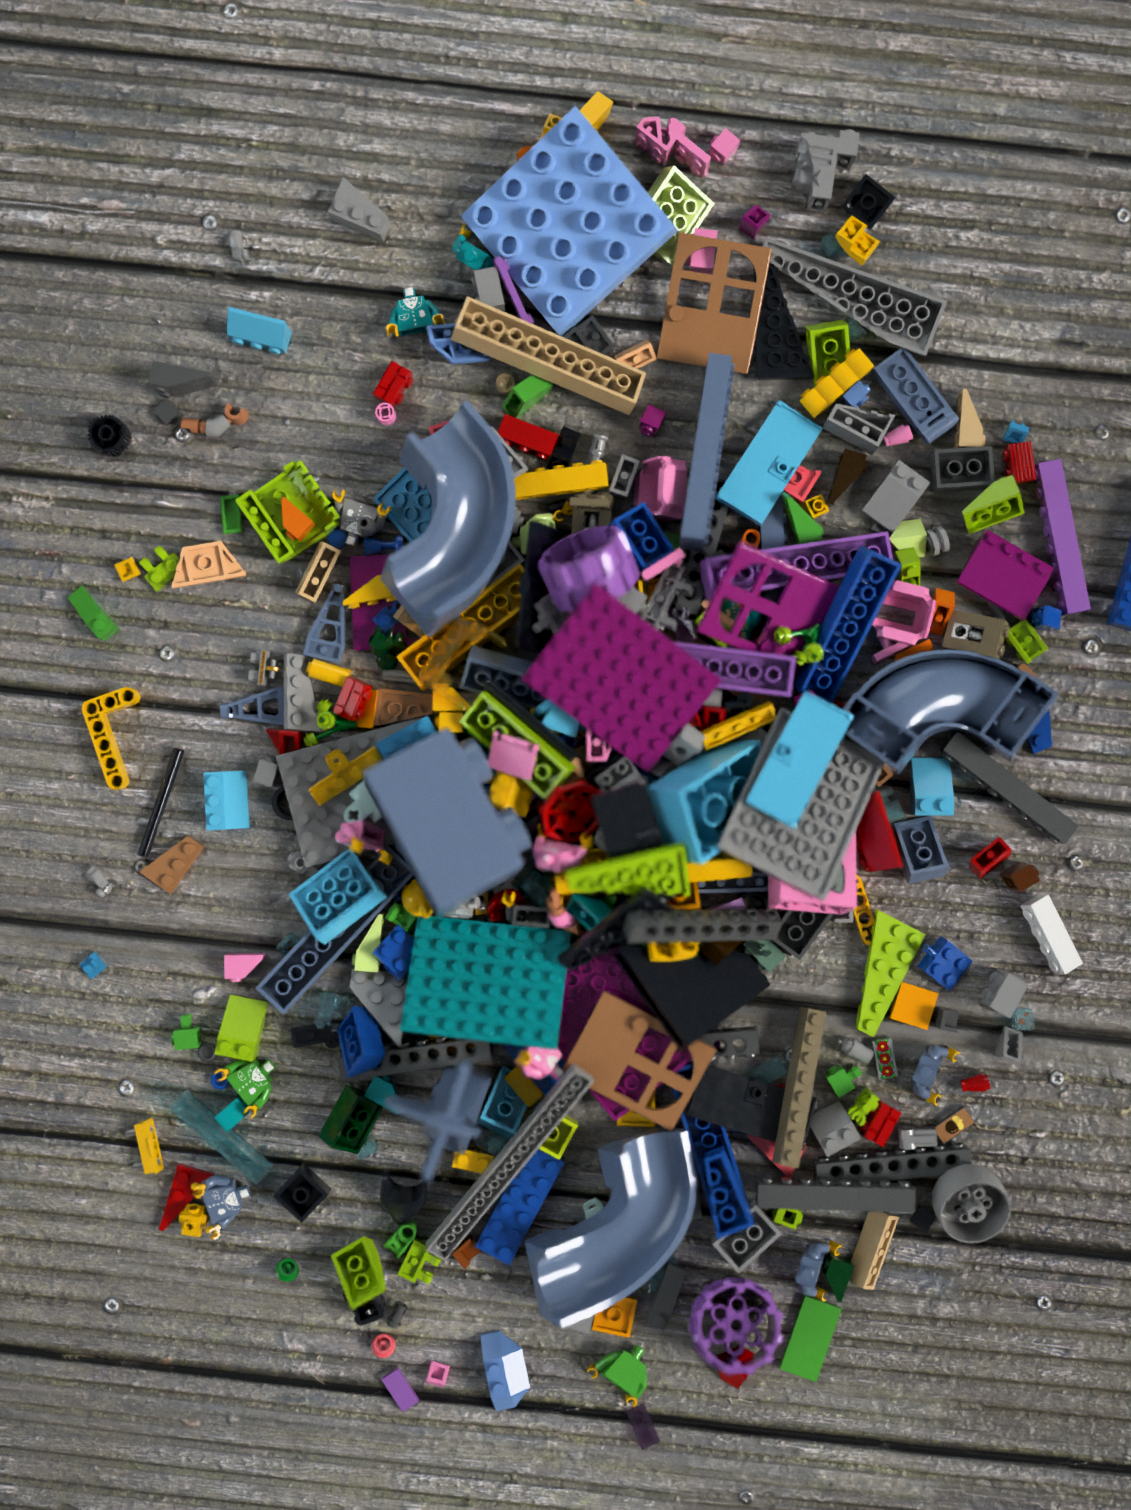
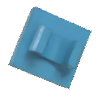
[1003,420,1029,444]
[79,952,108,979]

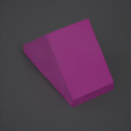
[738,205,771,240]

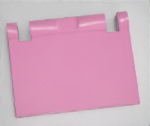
[488,731,539,781]

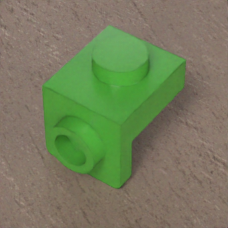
[385,902,417,933]

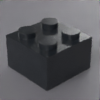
[273,1163,331,1223]

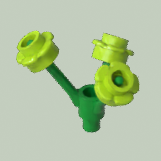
[774,623,824,666]
[303,699,357,747]

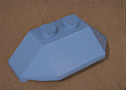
[426,323,491,365]
[480,1330,530,1411]

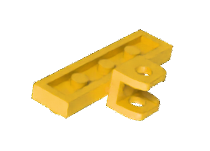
[308,747,383,806]

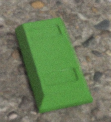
[220,494,243,534]

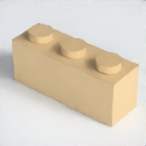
[295,541,341,603]

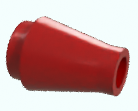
[960,1073,990,1092]

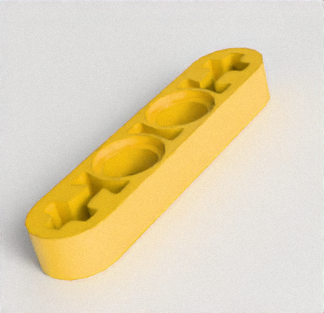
[853,874,875,945]

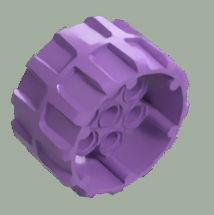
[538,525,639,613]
[687,1276,784,1375]

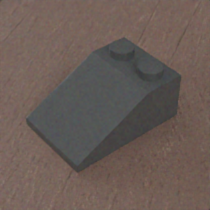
[148,361,218,398]

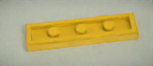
[700,701,776,751]

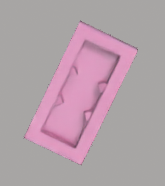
[871,637,911,665]

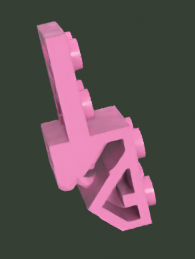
[635,117,711,178]

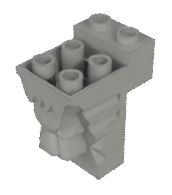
[792,129,860,213]

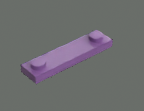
[492,256,534,324]

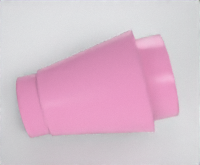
[883,424,913,447]

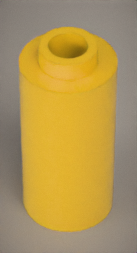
[306,659,351,687]

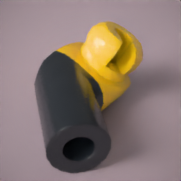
[547,499,573,516]

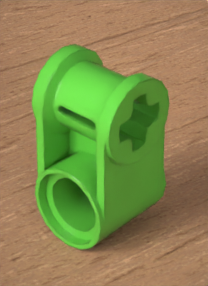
[383,1219,418,1258]

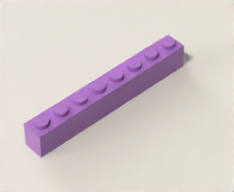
[1035,459,1091,616]

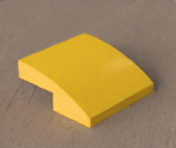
[835,215,880,266]

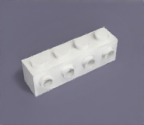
[1020,894,1083,974]

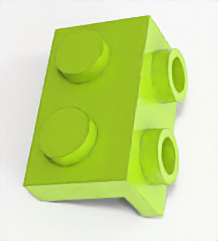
[1005,618,1049,664]

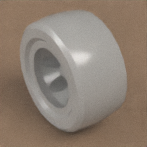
[931,1164,1011,1243]

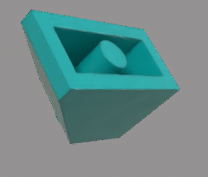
[565,894,613,930]
[364,1075,399,1114]
[214,1095,251,1132]

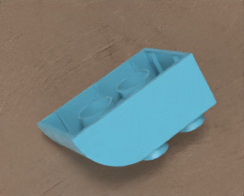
[647,740,762,864]

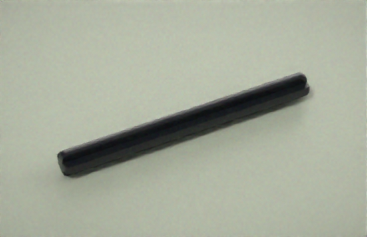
[484,679,577,762]
[138,748,184,858]

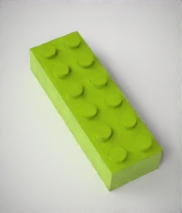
[459,691,576,800]

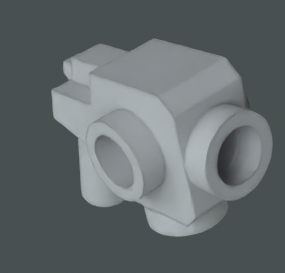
[287,850,327,877]

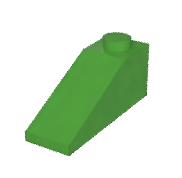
[781,492,824,545]
[68,585,120,641]

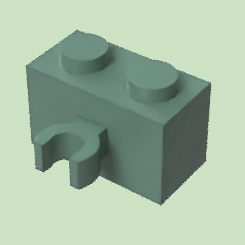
[741,940,786,972]

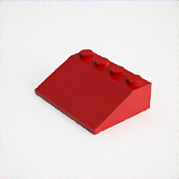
[856,791,903,872]

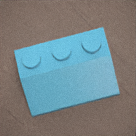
[227,307,292,355]
[203,771,250,831]

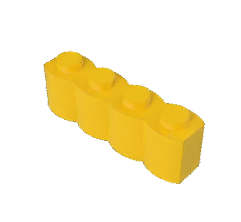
[800,348,874,419]

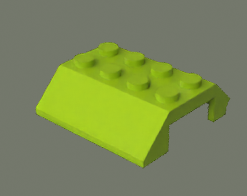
[235,460,340,564]

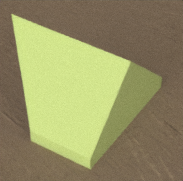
[889,519,927,558]

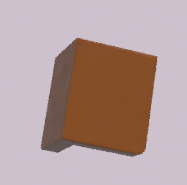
[452,1234,482,1269]

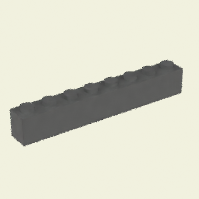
[939,731,1079,844]
[755,1177,915,1213]

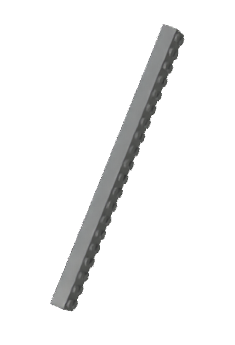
[425,1063,594,1261]

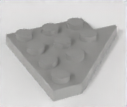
[349,969,409,1047]

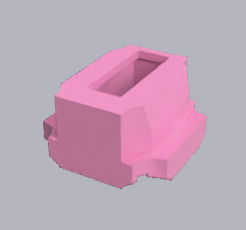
[633,456,687,522]
[872,580,936,646]

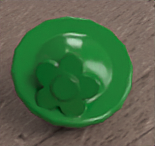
[275,1258,299,1282]

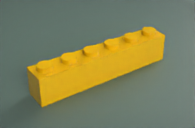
[514,460,610,501]

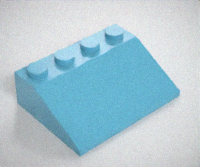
[289,849,387,944]

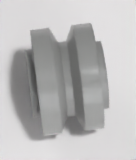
[926,526,950,556]

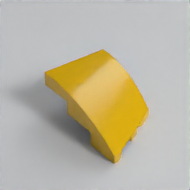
[647,941,700,962]

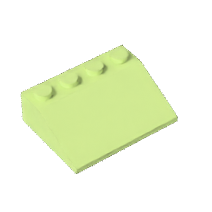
[647,166,714,267]

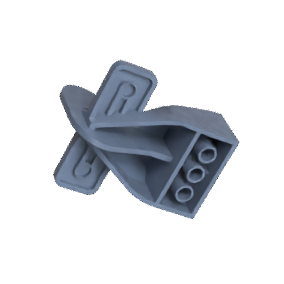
[385,1058,493,1182]

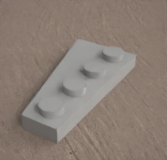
[284,653,322,733]

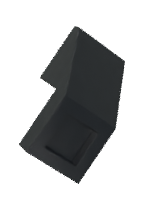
[547,426,581,470]

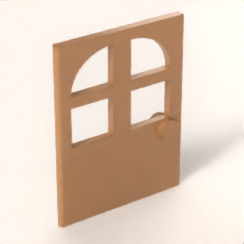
[657,232,772,374]
[562,990,716,1131]

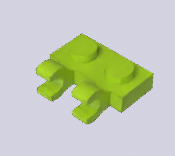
[139,545,180,592]
[846,1087,879,1126]
[397,1238,441,1284]

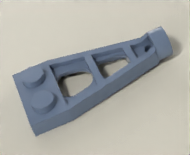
[303,583,348,664]
[220,687,284,725]

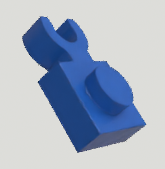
[372,601,399,633]

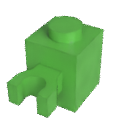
[171,1014,202,1050]
[824,1065,862,1098]

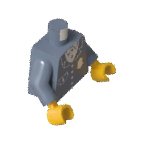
[911,1046,960,1106]
[191,1175,251,1240]
[795,1240,842,1302]

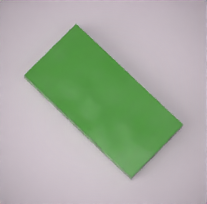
[779,1295,842,1382]

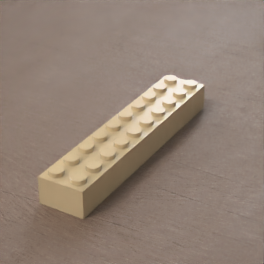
[451,296,646,415]

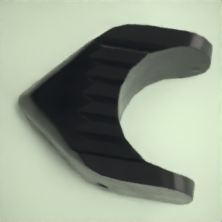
[380,1169,429,1226]

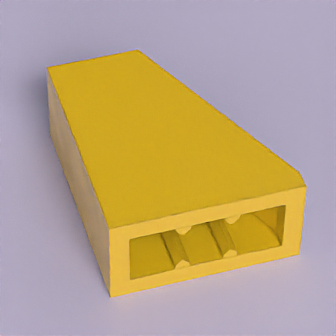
[580,91,613,131]

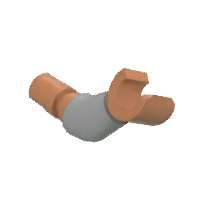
[181,402,249,437]

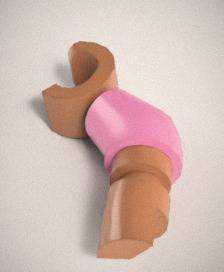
[546,886,586,935]

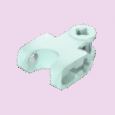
[344,780,382,823]

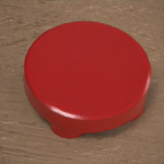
[486,888,525,922]

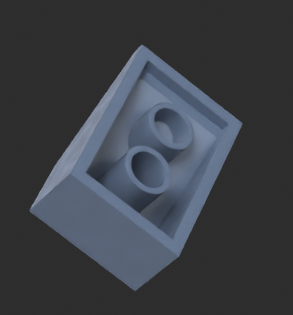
[893,816,949,884]

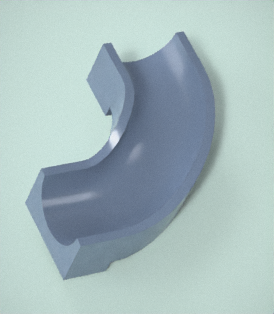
[380,400,516,638]
[842,650,1059,775]
[524,1125,697,1328]

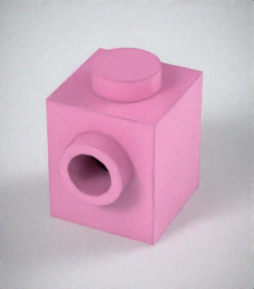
[709,128,740,165]

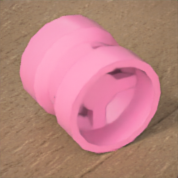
[375,403,396,426]

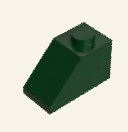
[822,1252,854,1302]

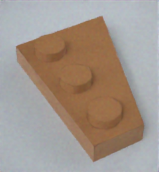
[374,688,434,726]
[139,836,205,894]

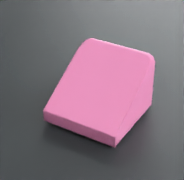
[425,1361,450,1388]

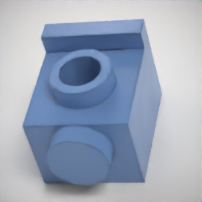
[839,380,871,408]

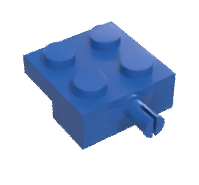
[371,924,414,980]
[917,936,973,991]

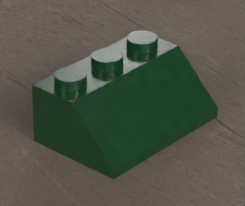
[318,1085,383,1154]

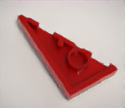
[159,1163,215,1231]

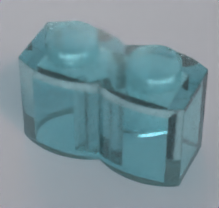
[516,867,560,908]

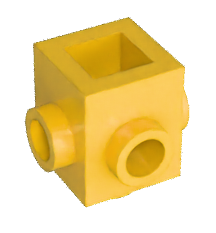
[179,1204,209,1237]

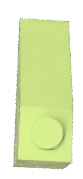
[352,913,385,972]

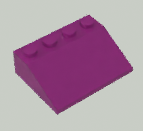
[956,530,1053,621]

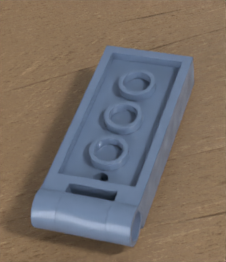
[871,348,959,445]

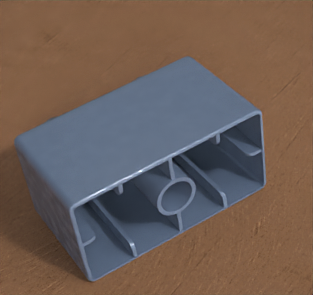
[363,728,531,918]

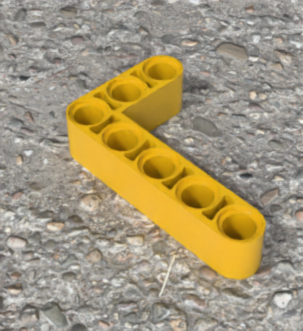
[82,687,140,790]

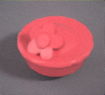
[372,1333,396,1358]

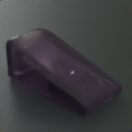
[626,1403,660,1450]

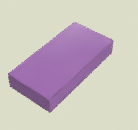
[382,1367,419,1412]

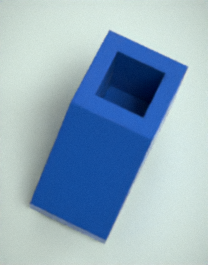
[1029,605,1062,631]

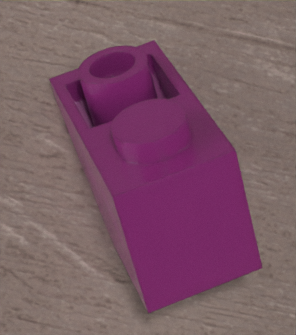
[638,405,666,438]

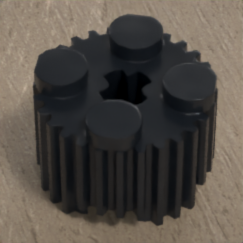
[87,415,132,457]

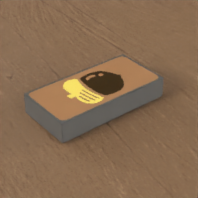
[931,1106,975,1144]

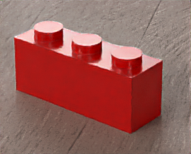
[498,414,559,460]

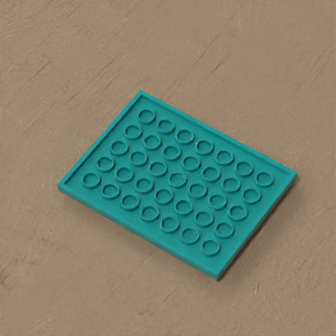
[400,916,572,1050]

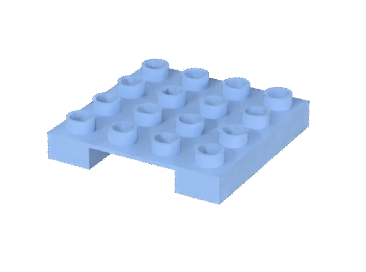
[461,106,678,337]

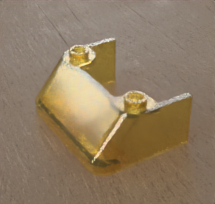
[418,618,507,711]

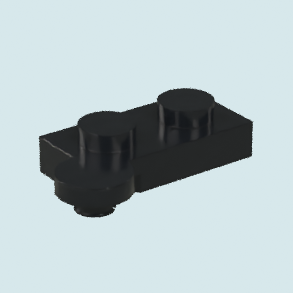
[725,691,753,736]
[291,1021,340,1049]

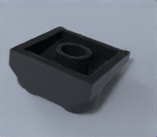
[841,174,896,230]

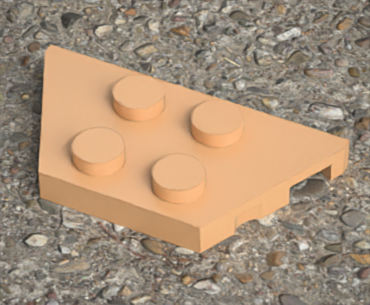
[172,541,246,589]

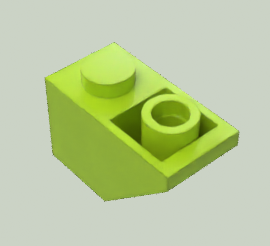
[895,547,921,586]

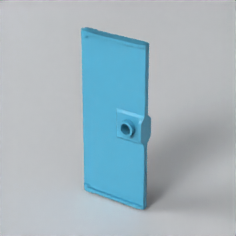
[715,400,823,526]
[745,691,854,829]

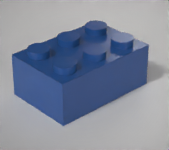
[608,502,675,575]

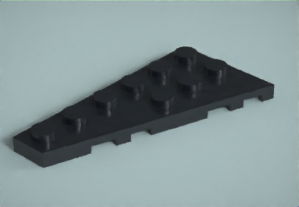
[753,264,814,380]

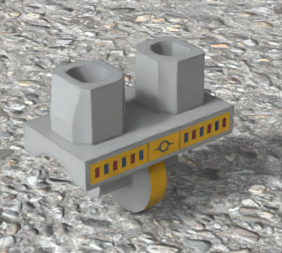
[248,650,281,686]

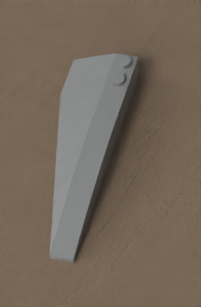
[762,237,947,357]

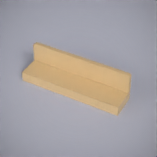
[849,1211,899,1290]

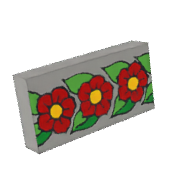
[871,1037,898,1080]

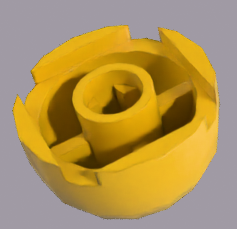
[401,879,434,917]

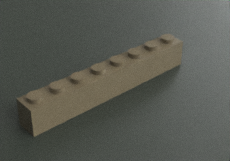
[772,1007,826,1169]

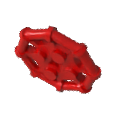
[538,779,603,844]

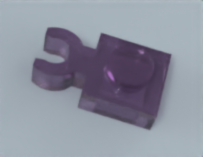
[672,607,698,643]

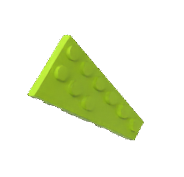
[565,842,690,896]
[855,909,926,1037]

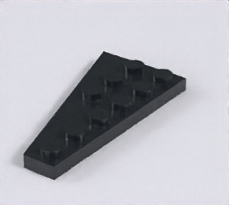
[557,886,677,970]

